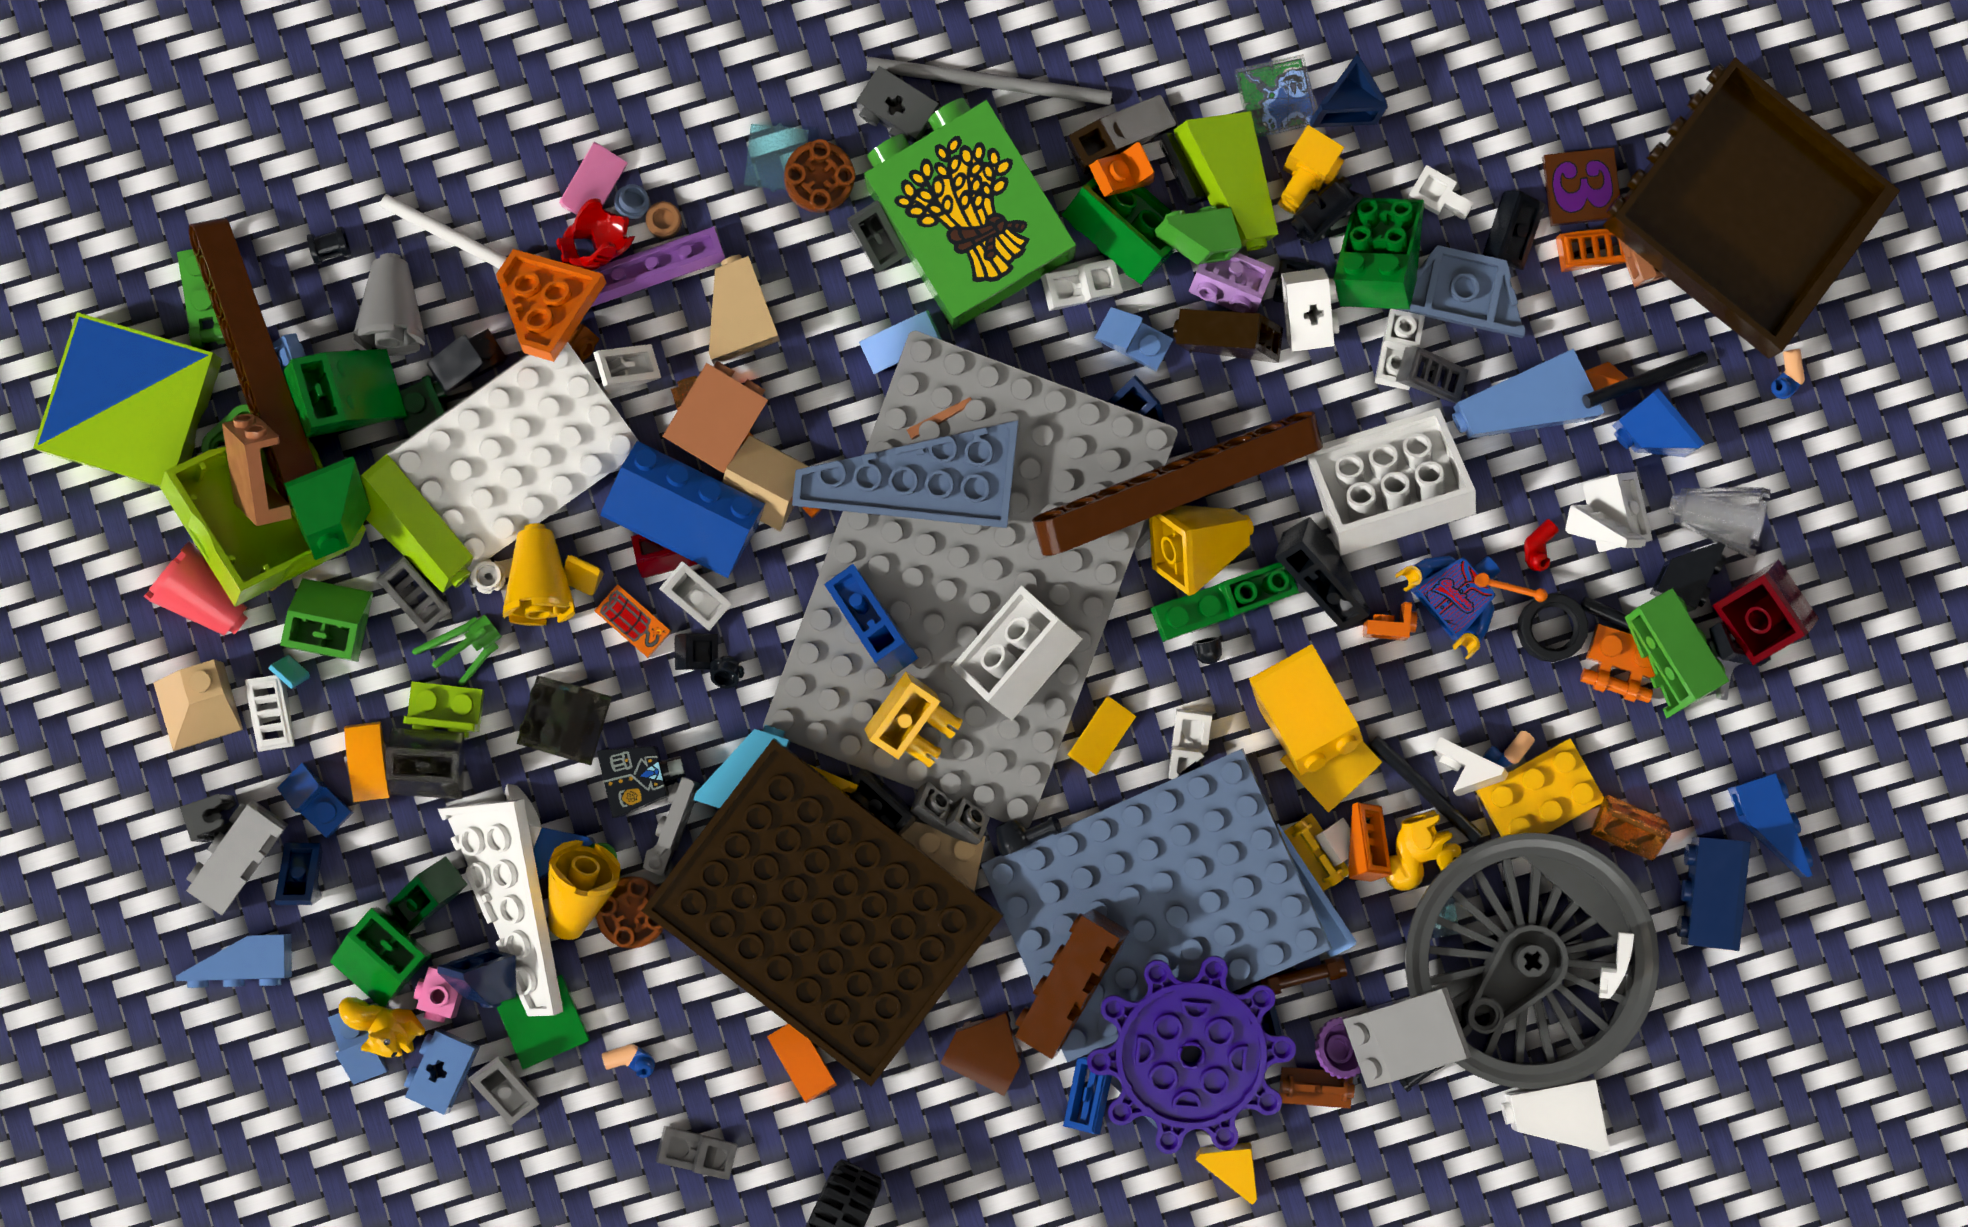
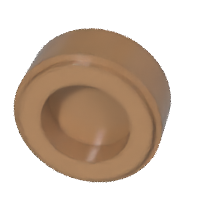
[646,201,682,239]

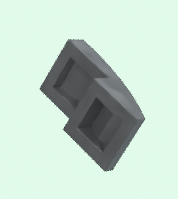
[655,1126,738,1180]

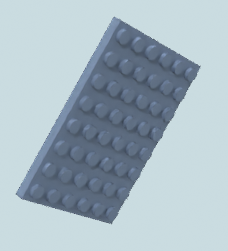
[980,748,1332,1063]

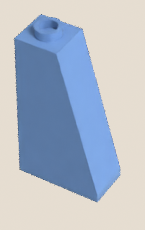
[1452,348,1605,439]

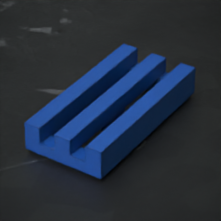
[1063,1056,1112,1135]

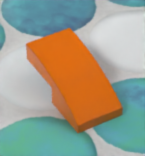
[767,1024,837,1103]

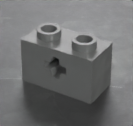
[856,66,939,144]

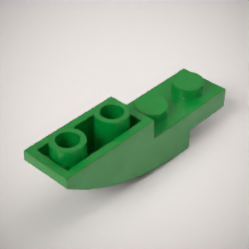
[1151,562,1299,642]

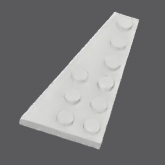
[438,799,563,1016]

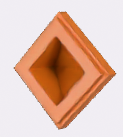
[1585,362,1628,391]

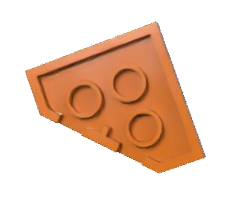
[496,249,606,362]

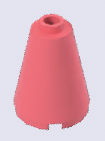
[144,541,248,636]

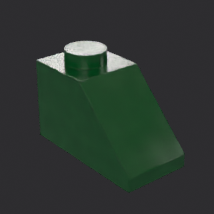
[385,856,468,934]

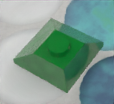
[284,456,371,560]

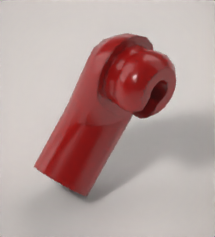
[1524,518,1559,572]

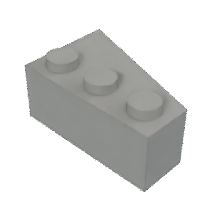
[186,800,289,915]

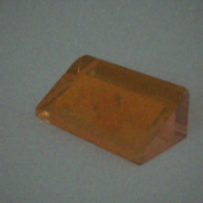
[1590,794,1672,861]

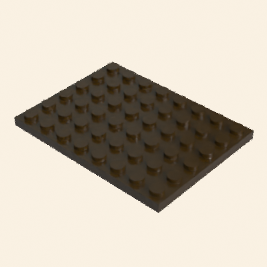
[641,738,1004,1087]

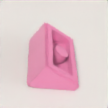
[559,142,628,215]

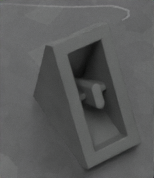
[847,200,907,273]

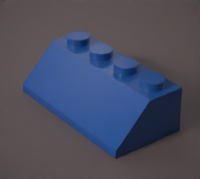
[600,441,765,578]

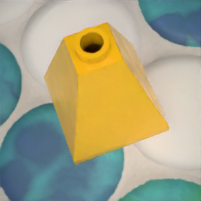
[1149,505,1254,596]

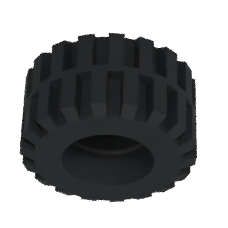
[806,1159,881,1227]

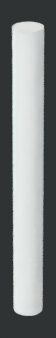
[380,194,507,269]

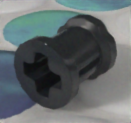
[307,226,351,266]

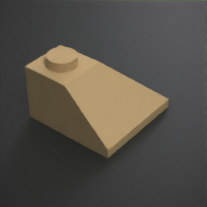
[153,659,243,751]

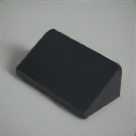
[1159,133,1207,205]
[1483,191,1546,270]
[845,769,918,835]

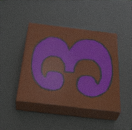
[1542,147,1620,226]

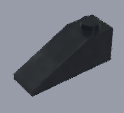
[1275,517,1371,631]

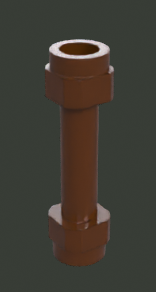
[1259,955,1347,995]

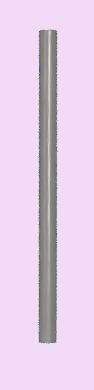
[867,57,1112,105]

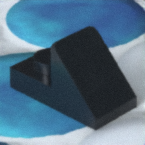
[426,329,507,394]

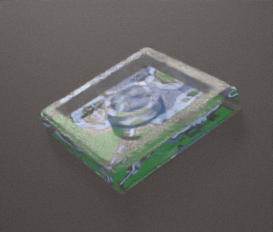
[1234,54,1317,138]

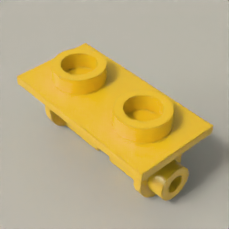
[1284,813,1349,891]

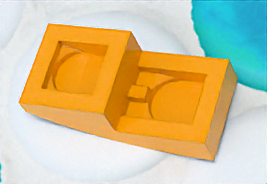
[344,721,391,802]

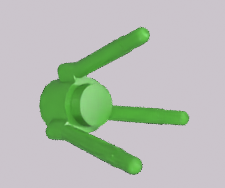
[412,615,502,686]

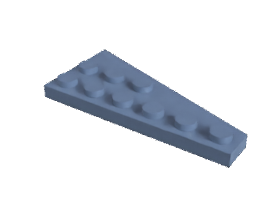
[792,420,1019,528]

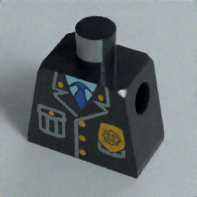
[597,746,686,818]

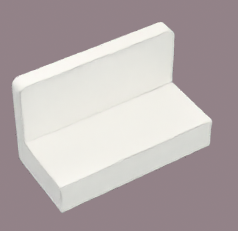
[1583,472,1653,552]

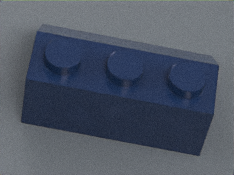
[1677,837,1751,951]

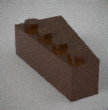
[1015,909,1130,1059]

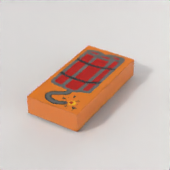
[594,584,672,658]

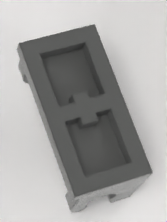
[180,794,237,842]

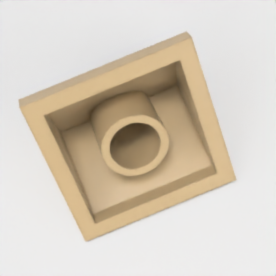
[722,435,810,531]

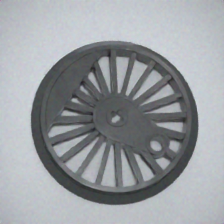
[1405,833,1659,1089]

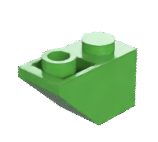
[1154,205,1242,265]

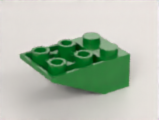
[1333,198,1424,310]
[283,349,407,438]

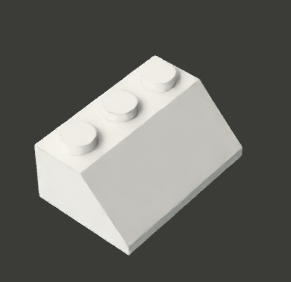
[951,585,1082,721]

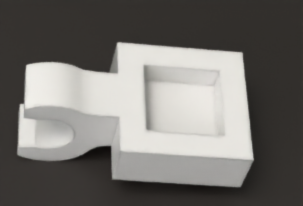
[1408,165,1474,220]

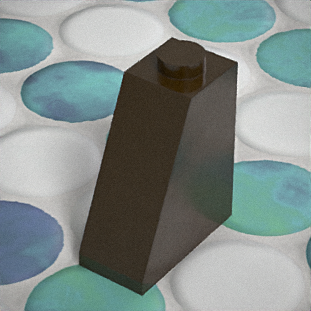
[1173,309,1284,363]

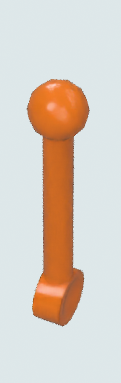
[1474,573,1548,602]

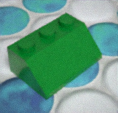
[1062,178,1175,285]

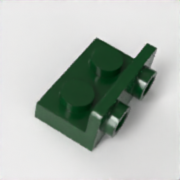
[399,375,449,437]

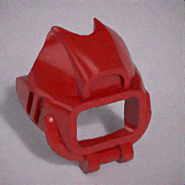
[556,198,635,270]

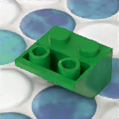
[330,907,432,1007]

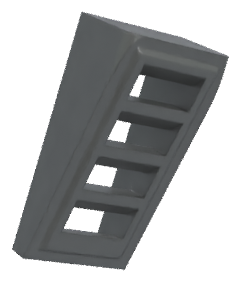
[1396,346,1469,404]
[376,556,451,634]

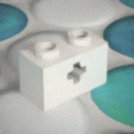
[1281,268,1339,352]

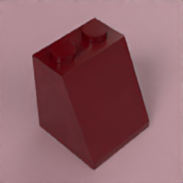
[1712,559,1819,665]

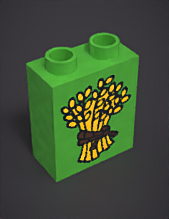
[864,98,1076,331]

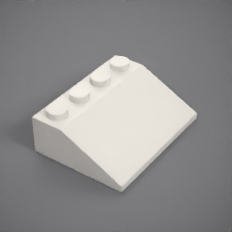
[1306,408,1476,556]

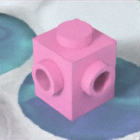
[414,966,462,1023]

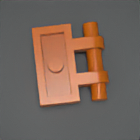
[1580,624,1655,703]

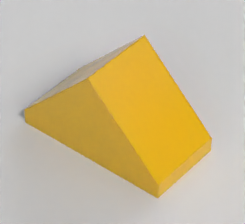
[1195,1142,1257,1205]

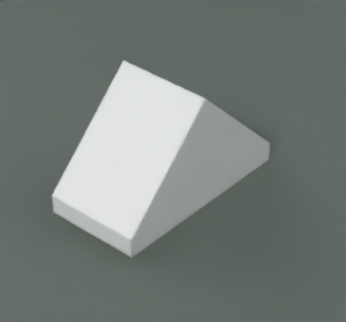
[594,344,661,394]

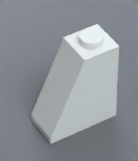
[1501,1077,1610,1153]

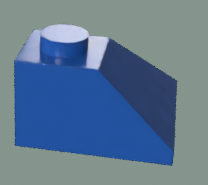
[1612,388,1705,457]

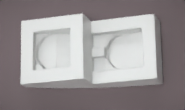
[1041,259,1123,311]

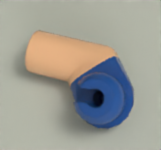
[1771,349,1805,399]
[1482,731,1535,768]
[602,1044,655,1078]

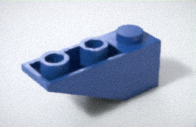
[1727,773,1813,877]

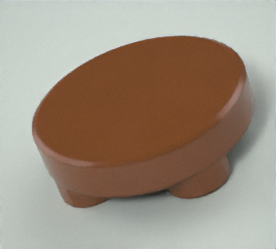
[784,139,856,213]
[596,876,664,948]

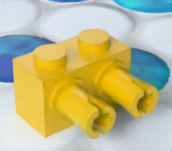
[1278,125,1345,214]
[864,672,962,768]

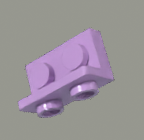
[1189,252,1275,313]

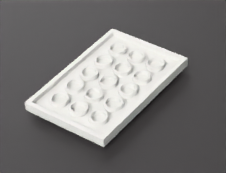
[387,342,639,572]

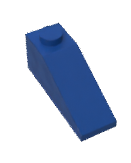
[824,564,919,679]

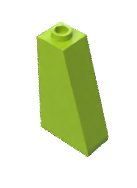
[1174,111,1279,251]
[361,454,473,593]

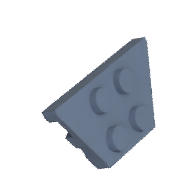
[1396,245,1525,338]

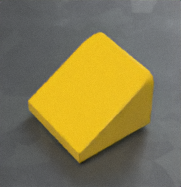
[564,555,604,596]

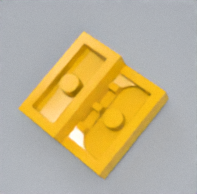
[1280,741,1383,813]

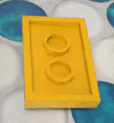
[1476,738,1606,836]

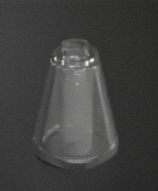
[1668,487,1771,558]

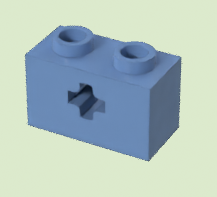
[404,1029,480,1115]

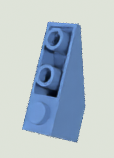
[176,934,292,988]

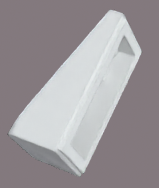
[1565,504,1646,548]
[245,675,295,752]

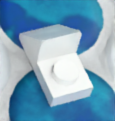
[659,561,732,631]
[1434,737,1508,796]

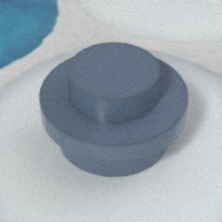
[614,184,649,219]

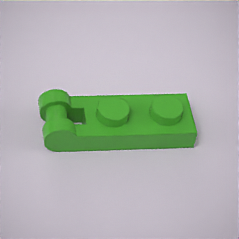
[177,249,225,348]

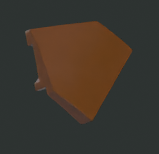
[940,1011,1022,1096]

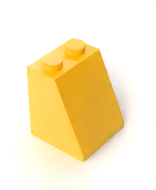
[1249,644,1363,776]

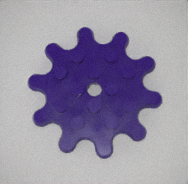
[1087,956,1296,1154]

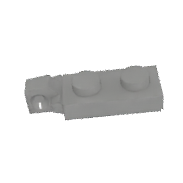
[643,777,701,876]

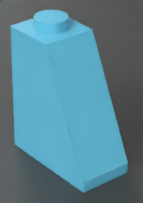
[693,725,790,808]

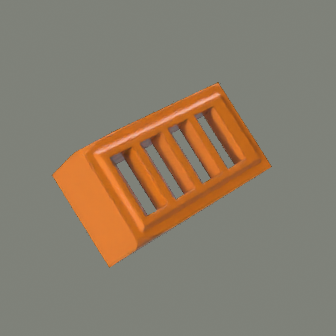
[1556,229,1626,272]
[1348,802,1392,882]

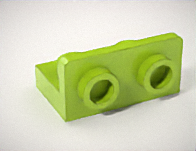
[403,681,485,738]

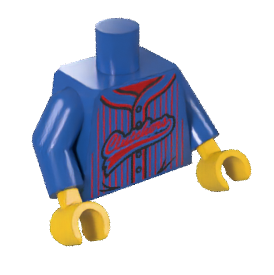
[1395,555,1501,660]

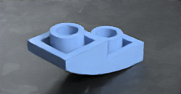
[859,310,942,374]

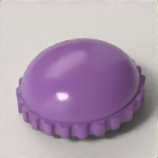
[1315,1017,1361,1079]

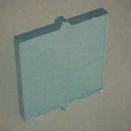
[744,123,809,192]

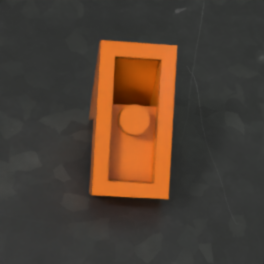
[1089,142,1155,197]

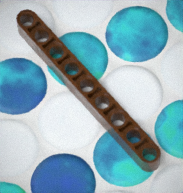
[188,217,317,509]
[1032,411,1323,556]

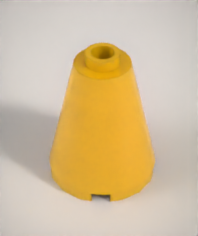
[503,523,575,626]
[548,840,621,940]

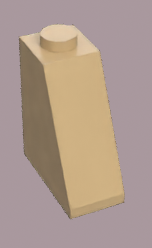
[709,255,780,364]

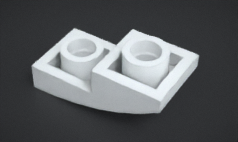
[1374,309,1425,390]

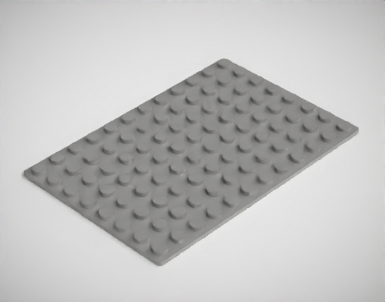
[763,331,1177,829]

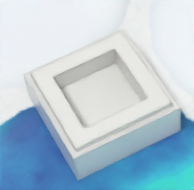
[1315,818,1351,867]

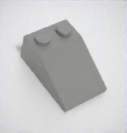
[1342,987,1472,1088]

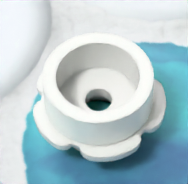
[470,559,506,594]

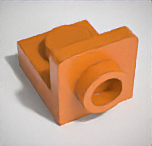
[1363,602,1417,641]

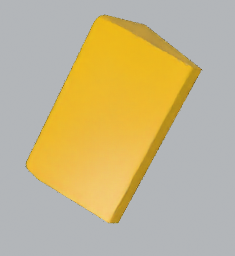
[1067,695,1136,776]

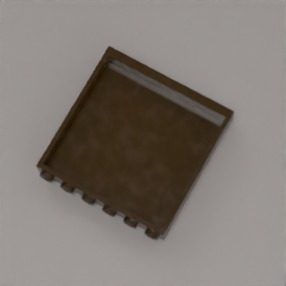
[1603,58,1900,359]

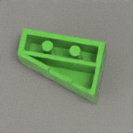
[1625,588,1729,719]

